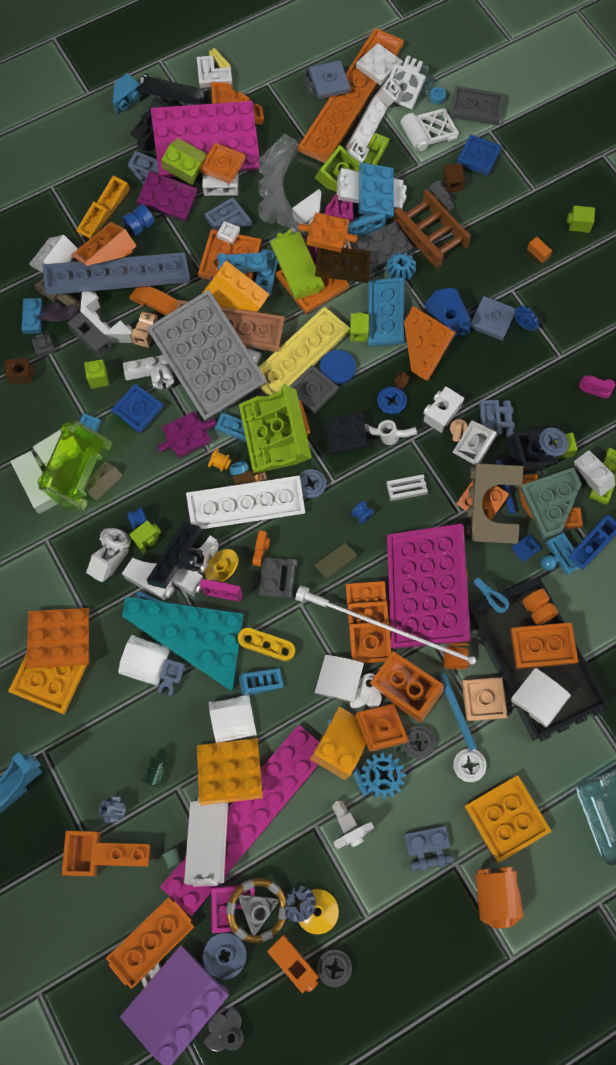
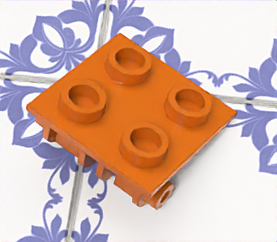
[456,480,509,520]

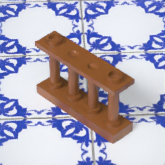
[393,189,471,268]

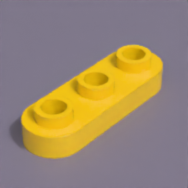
[238,628,295,662]

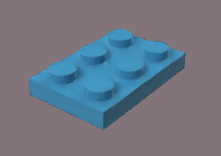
[359,163,394,219]

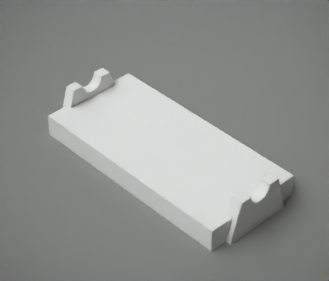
[337,168,407,210]
[184,797,228,887]

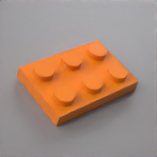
[510,622,578,669]

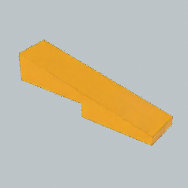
[76,175,131,239]

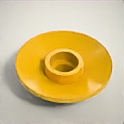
[205,549,238,582]
[297,889,339,934]

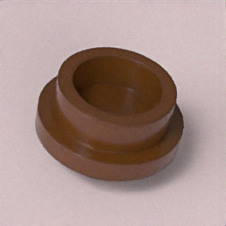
[394,371,409,390]

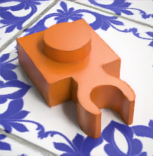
[252,530,270,567]

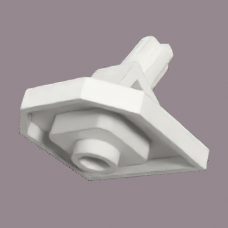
[332,801,374,850]

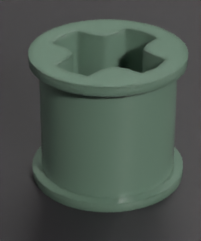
[162,848,183,869]

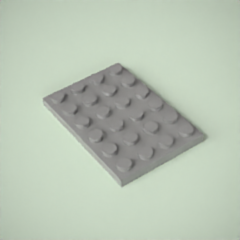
[147,290,267,421]

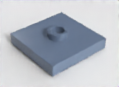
[309,61,351,99]
[469,296,516,341]

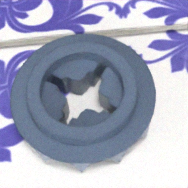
[538,428,568,458]
[299,469,326,499]
[284,886,316,922]

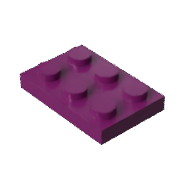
[137,171,198,222]

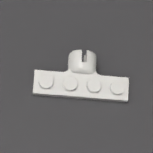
[123,355,174,390]

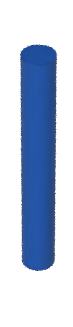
[495,460,517,515]

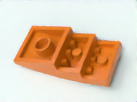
[345,581,391,663]

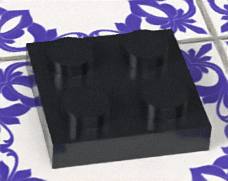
[326,411,369,455]

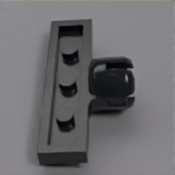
[147,522,205,589]

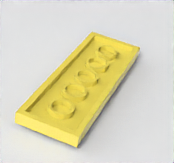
[258,306,350,396]

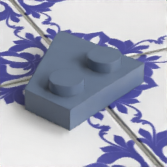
[128,151,159,185]
[204,197,252,230]

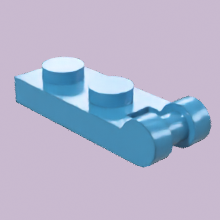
[255,249,278,296]
[217,252,267,273]

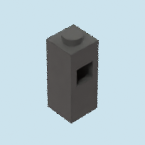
[67,312,112,359]

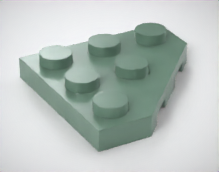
[520,467,581,539]

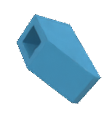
[113,73,143,115]

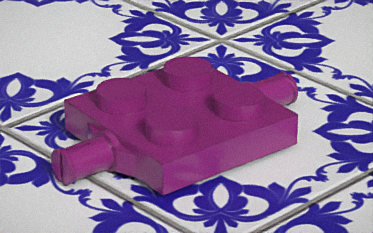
[157,411,216,459]

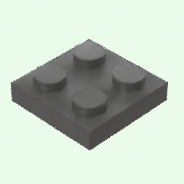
[290,365,339,414]

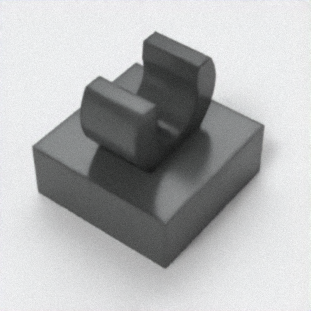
[32,334,55,358]

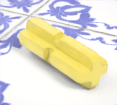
[209,48,231,68]

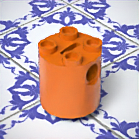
[474,867,524,929]

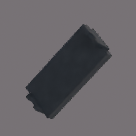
[139,73,209,105]

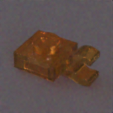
[233,471,267,485]

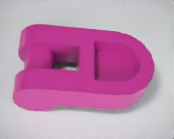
[579,375,615,398]

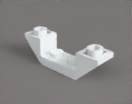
[80,291,133,343]

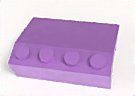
[120,945,229,1065]

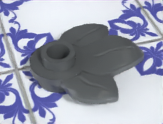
[204,1007,244,1052]

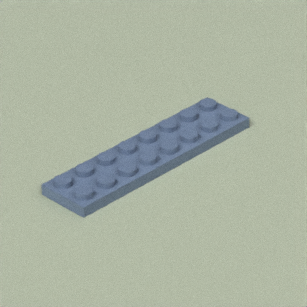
[42,252,190,295]

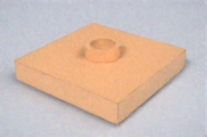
[462,677,508,722]

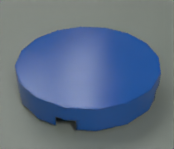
[320,350,356,385]

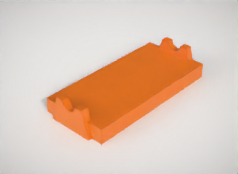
[106,897,195,989]

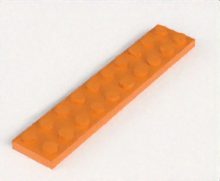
[298,28,404,163]

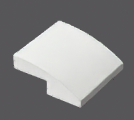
[315,655,364,703]
[511,668,571,727]

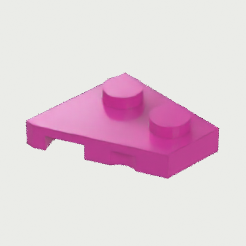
[325,194,353,222]

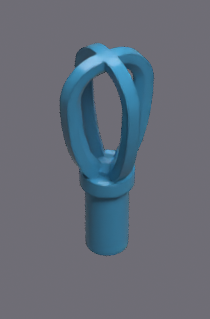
[473,577,509,613]

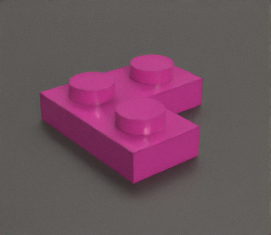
[211,885,255,933]

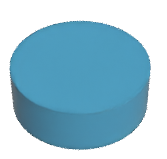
[429,87,446,104]
[229,461,249,475]

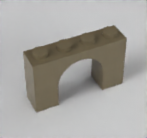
[466,464,523,544]

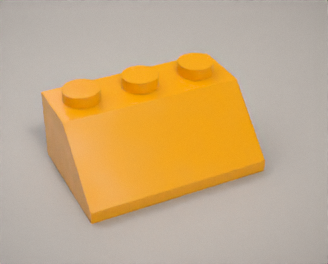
[203,261,269,312]

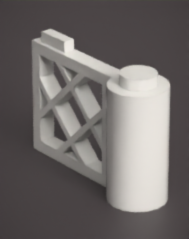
[400,108,459,151]

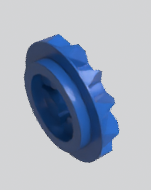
[514,305,539,331]
[377,387,407,415]

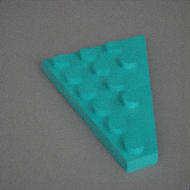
[122,597,243,691]

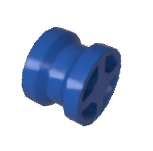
[351,501,375,525]
[127,507,147,530]

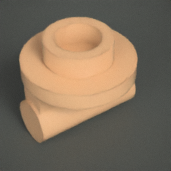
[450,419,468,442]

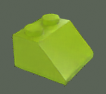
[161,138,207,185]
[314,145,360,192]

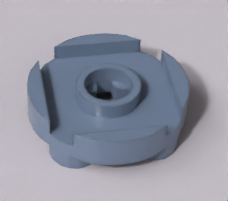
[203,932,247,980]

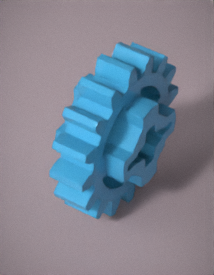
[360,753,406,800]

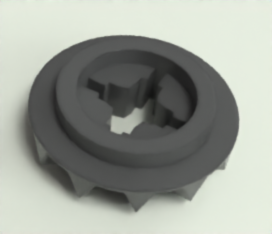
[402,726,435,759]
[317,950,352,987]

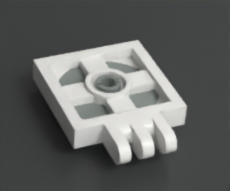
[389,55,426,110]

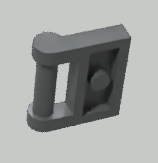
[259,557,298,599]

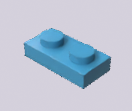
[21,298,43,334]

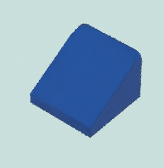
[512,534,541,562]

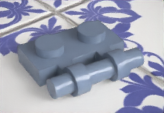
[479,400,515,437]
[404,826,454,872]

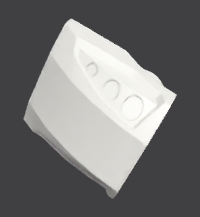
[118,635,171,686]
[208,695,257,743]

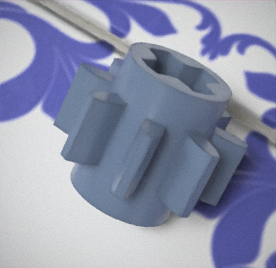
[99,796,126,823]

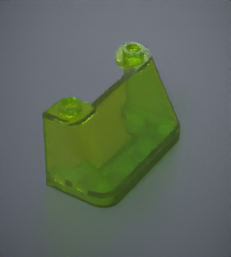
[38,420,113,511]

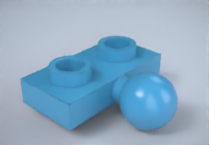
[541,533,580,576]

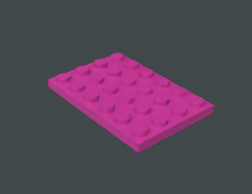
[151,101,261,177]
[387,524,471,649]

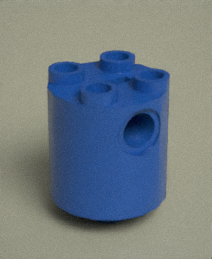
[425,288,472,340]

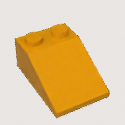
[310,706,366,780]

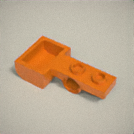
[62,831,151,876]

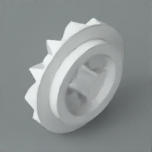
[99,528,131,552]
[453,749,486,782]

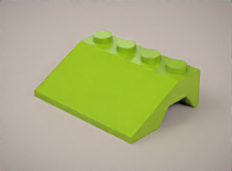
[239,384,312,474]

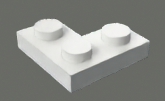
[197,56,232,88]

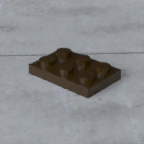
[315,247,371,283]

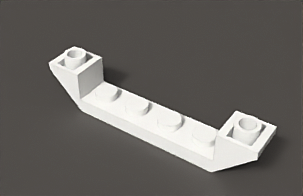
[346,78,401,163]

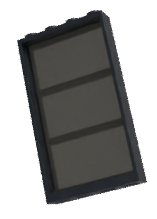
[469,576,609,742]

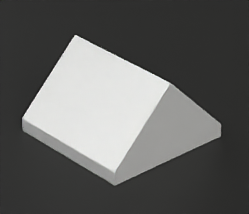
[453,420,497,465]

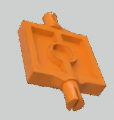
[298,212,358,252]

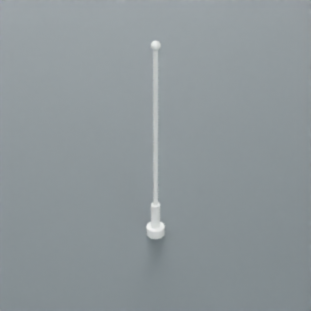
[295,585,476,664]

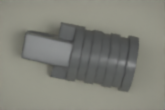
[428,181,454,212]

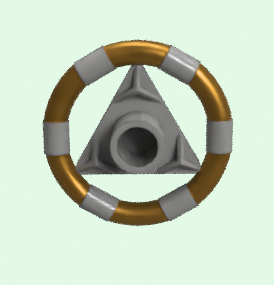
[226,878,288,943]

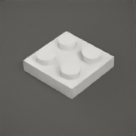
[356,43,403,86]

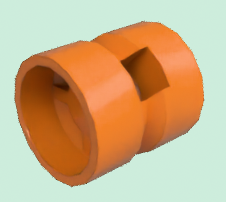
[522,588,559,626]

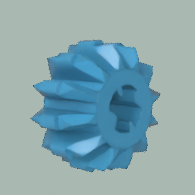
[386,251,416,280]

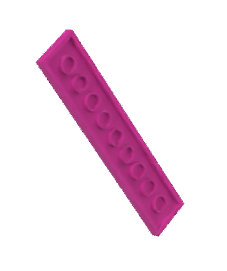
[160,725,319,916]

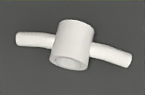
[365,420,417,445]

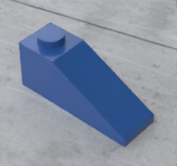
[568,514,616,570]

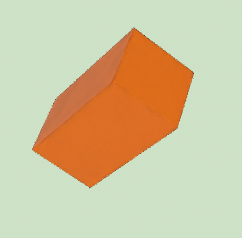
[527,237,552,263]

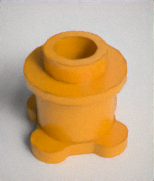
[208,448,231,472]

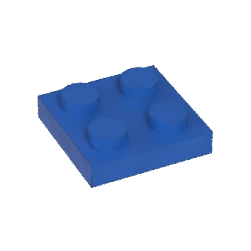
[457,134,502,176]
[111,384,164,434]

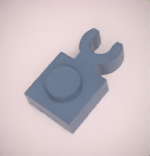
[158,659,185,697]

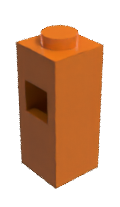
[267,934,319,994]

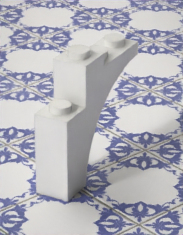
[122,536,219,601]

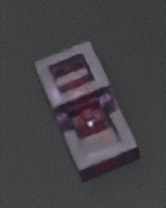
[37,302,79,322]

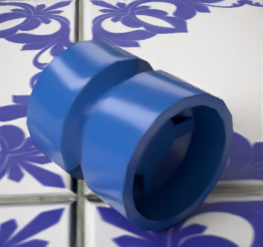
[122,204,155,237]

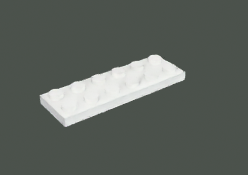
[186,476,305,529]

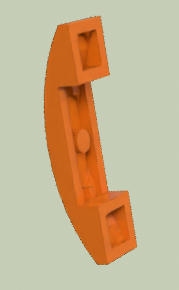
[129,286,178,316]

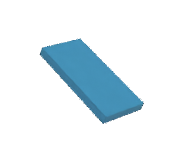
[368,277,405,347]

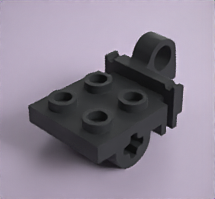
[130,97,178,151]

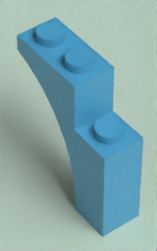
[0,752,42,813]

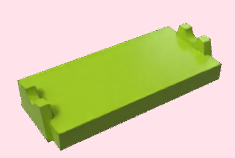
[270,229,324,299]

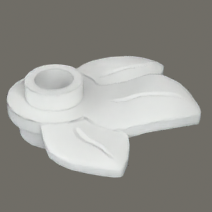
[350,673,382,709]

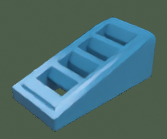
[239,668,284,696]

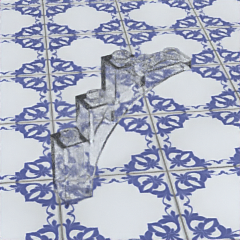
[258,133,307,235]

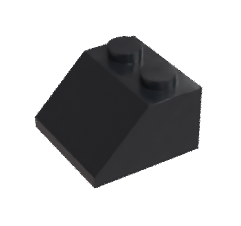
[506,428,559,475]

